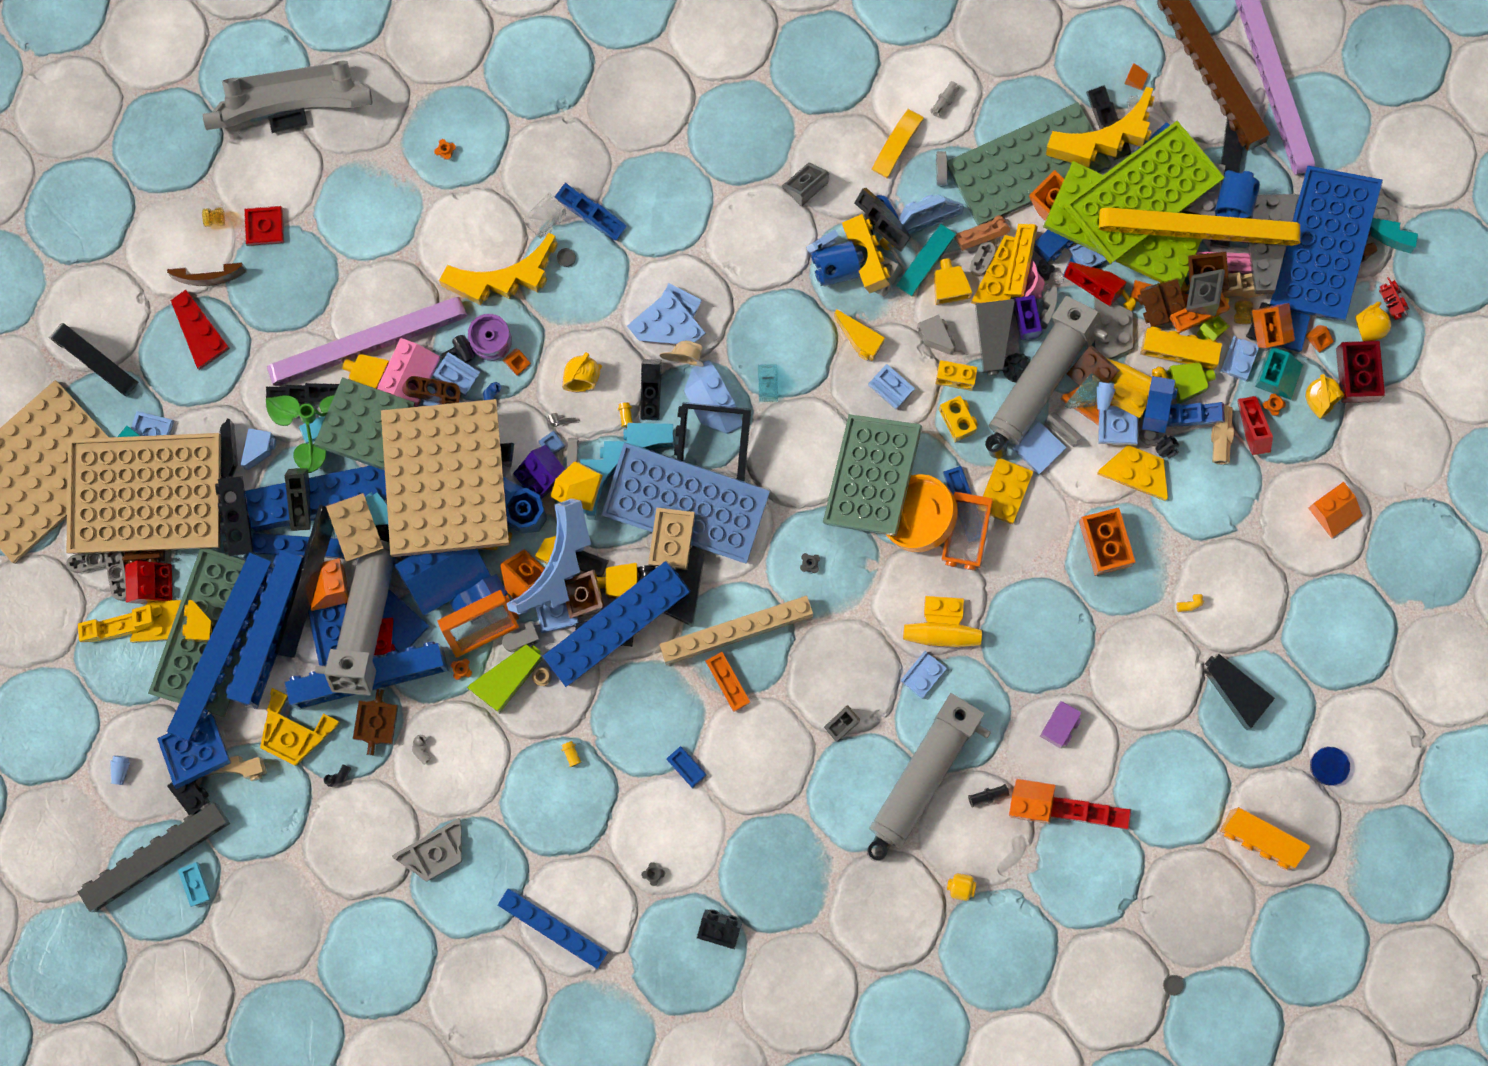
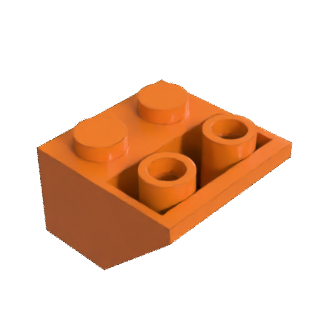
[1252,303,1295,348]

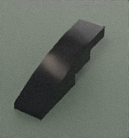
[1086,85,1132,160]
[854,188,911,252]
[266,383,339,406]

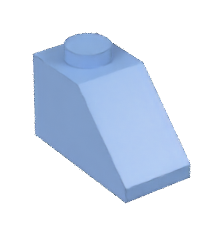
[241,428,276,470]

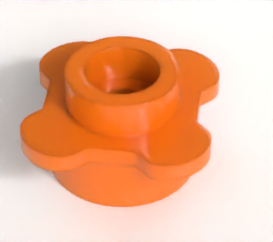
[434,139,456,160]
[1263,394,1286,416]
[451,658,472,680]

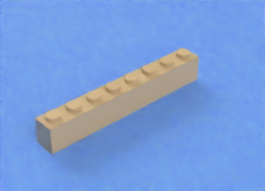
[659,596,813,666]

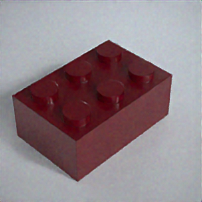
[1336,341,1385,403]

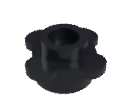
[1037,259,1055,281]

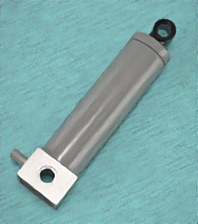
[985,296,1108,459]
[315,525,396,695]
[867,693,991,861]

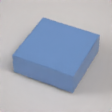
[538,431,565,454]

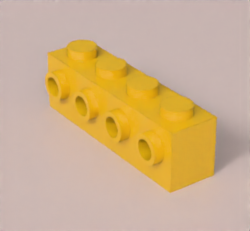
[1140,327,1222,370]

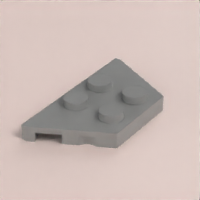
[1094,297,1133,359]
[392,818,462,881]

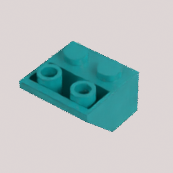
[1255,347,1303,400]

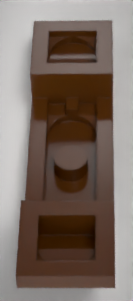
[167,262,246,286]

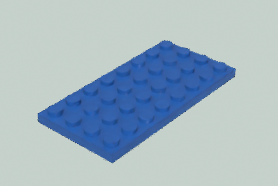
[1270,166,1383,322]

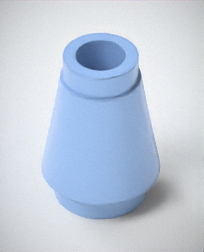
[1096,382,1116,410]
[110,755,130,785]

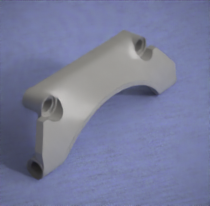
[203,61,373,130]

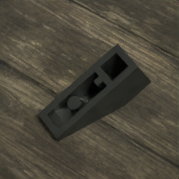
[284,468,311,531]

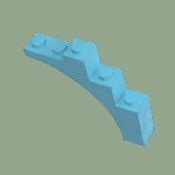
[580,423,674,520]

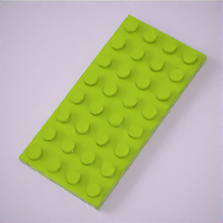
[1063,120,1225,265]
[1043,161,1202,288]

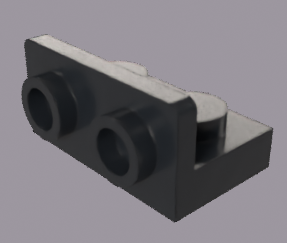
[167,779,210,815]
[697,909,743,950]

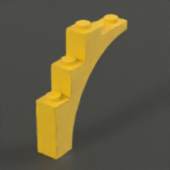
[1046,87,1155,167]
[439,233,558,305]

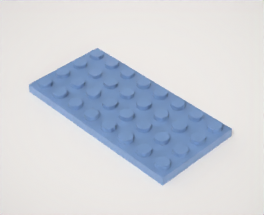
[602,442,770,564]

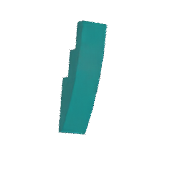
[896,224,956,296]

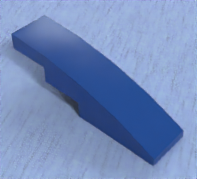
[554,182,627,241]
[1143,402,1225,427]

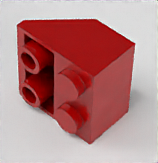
[125,561,172,604]

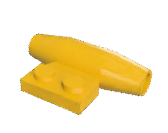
[1107,358,1152,418]
[903,596,982,647]

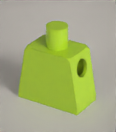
[1167,363,1216,404]

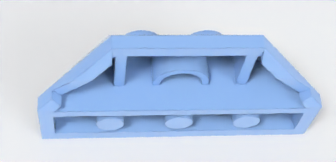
[899,194,964,234]
[684,360,742,434]

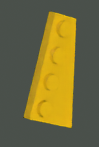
[971,235,1015,304]

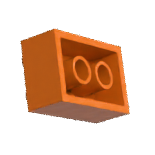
[1079,507,1135,576]

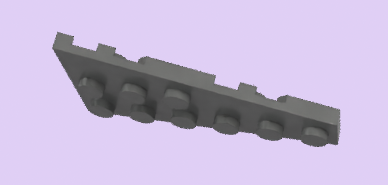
[1248,194,1299,294]

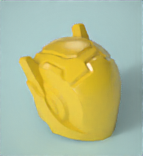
[1355,302,1391,341]
[562,352,602,392]
[1305,374,1344,420]

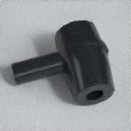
[440,335,475,363]

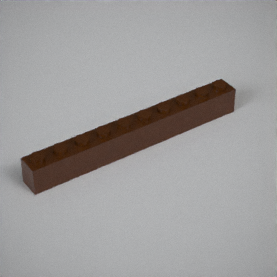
[1157,0,1270,151]

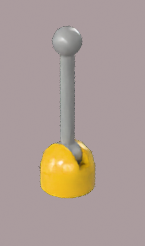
[879,238,907,275]

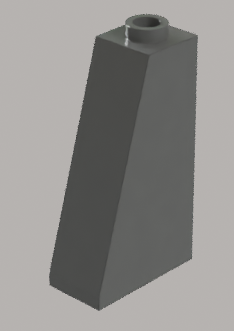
[975,299,1014,376]

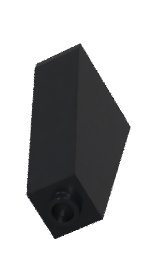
[663,546,705,627]
[1204,654,1275,730]

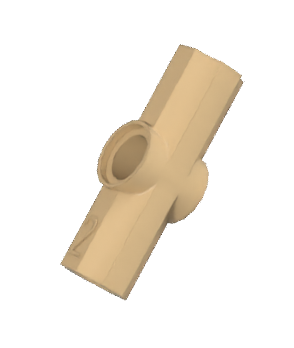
[1211,405,1234,465]

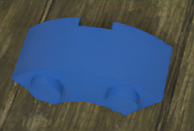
[1142,376,1178,433]
[450,574,508,621]

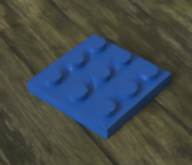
[157,713,231,789]

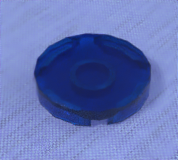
[1310,746,1350,786]

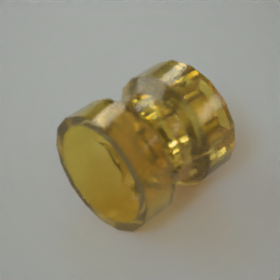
[202,207,225,227]
[1234,301,1254,324]

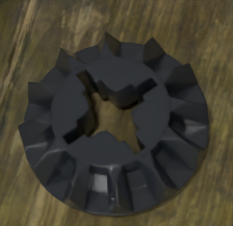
[1002,352,1030,383]

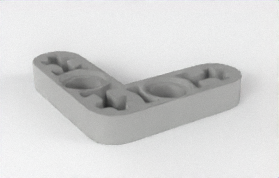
[66,552,126,601]

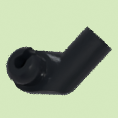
[323,764,351,787]

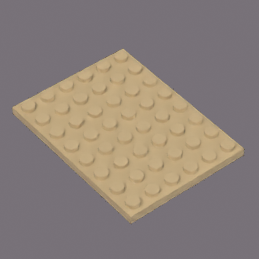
[0,380,109,564]
[381,399,509,557]
[66,433,221,554]

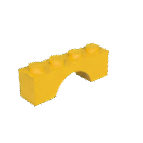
[842,214,891,294]

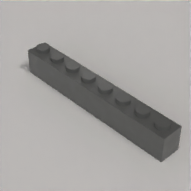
[78,802,230,912]

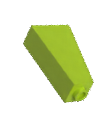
[467,644,543,714]

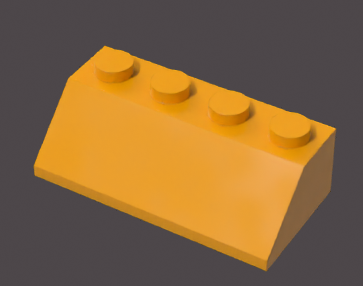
[1220,807,1310,870]

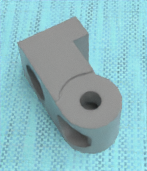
[875,257,903,297]
[502,621,540,652]

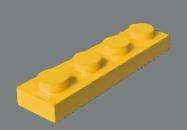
[1004,224,1038,297]

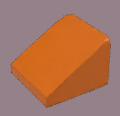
[1124,63,1148,90]
[1306,325,1334,352]
[502,348,531,376]

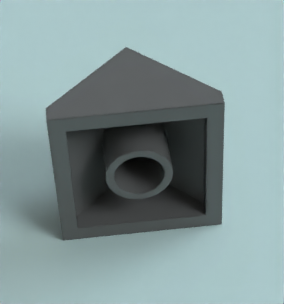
[782,162,829,206]
[1186,269,1225,316]

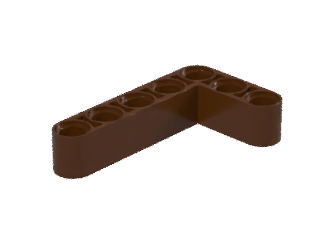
[402,376,460,405]

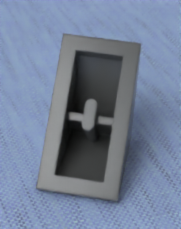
[824,705,860,742]

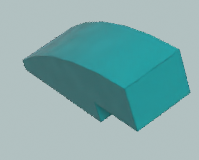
[1370,217,1418,253]

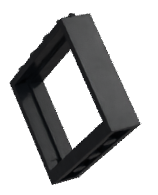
[674,402,752,481]

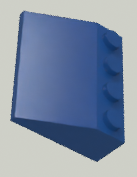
[394,549,491,615]

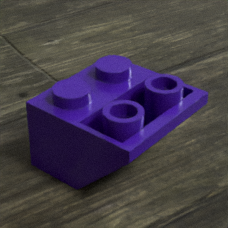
[513,445,566,499]

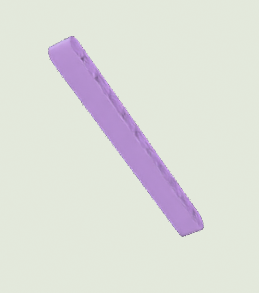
[1235,0,1315,175]
[267,297,467,386]

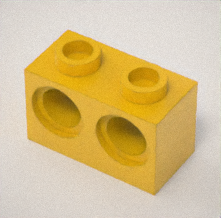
[935,360,977,391]
[938,395,978,442]

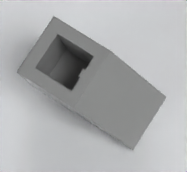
[917,315,955,354]

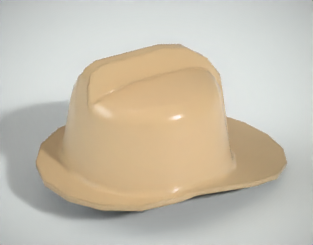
[659,340,704,367]

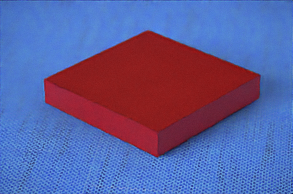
[244,206,284,246]

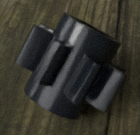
[1155,435,1179,459]

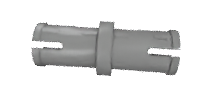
[930,81,960,117]

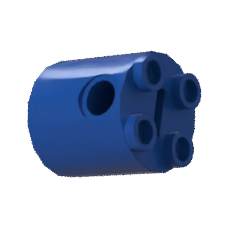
[1215,171,1260,219]
[811,241,865,287]

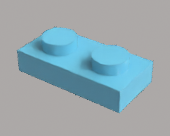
[178,862,211,907]

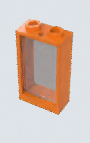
[941,492,993,571]
[437,590,519,658]

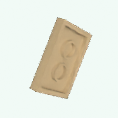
[326,494,383,562]
[648,508,695,570]

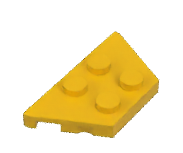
[1097,445,1168,501]
[130,600,181,643]

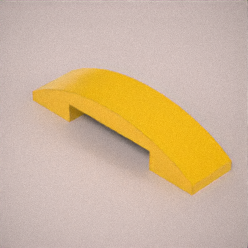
[871,109,924,178]
[78,605,153,642]

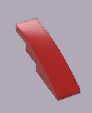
[1051,797,1131,830]

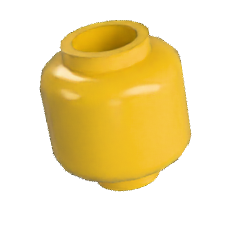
[947,873,977,901]

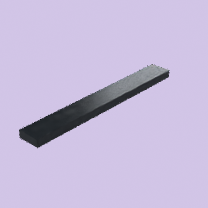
[1210,117,1242,249]
[275,505,334,658]

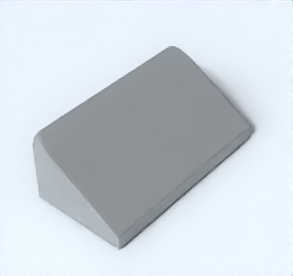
[1045,412,1082,447]

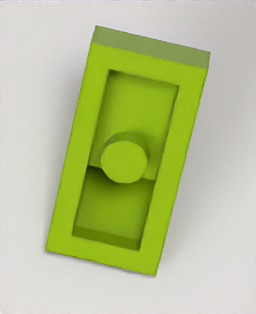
[1197,315,1230,341]

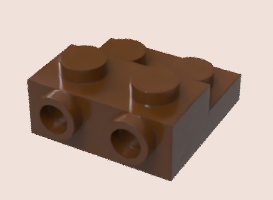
[1138,278,1186,327]

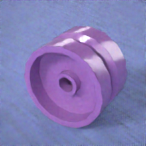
[468,314,512,361]

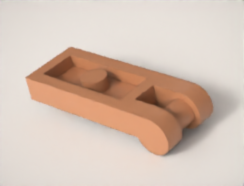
[955,215,1010,251]

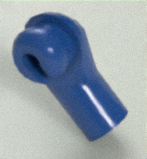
[483,382,501,400]

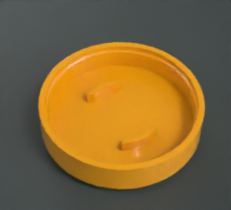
[886,474,958,552]

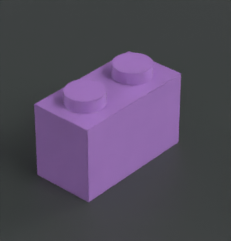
[1040,701,1082,748]

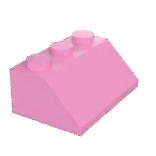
[377,338,441,407]

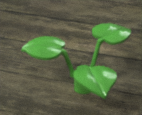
[266,395,335,473]

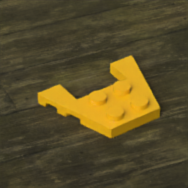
[260,688,340,766]

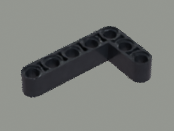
[49,323,139,397]

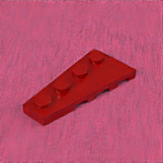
[170,289,230,370]

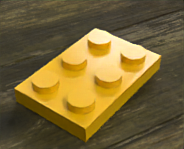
[977,458,1034,525]

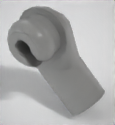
[412,735,431,765]

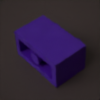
[1014,295,1042,340]

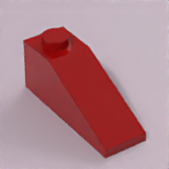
[1064,262,1127,306]
[1237,396,1273,455]

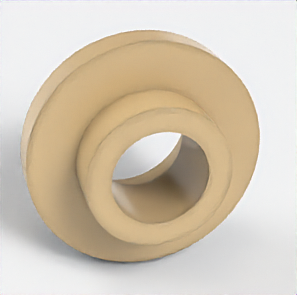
[532,667,552,686]

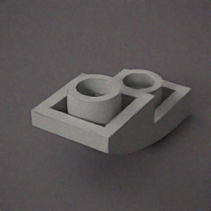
[1039,286,1057,329]

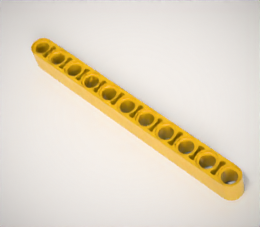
[1099,208,1300,246]

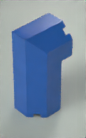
[503,477,547,534]

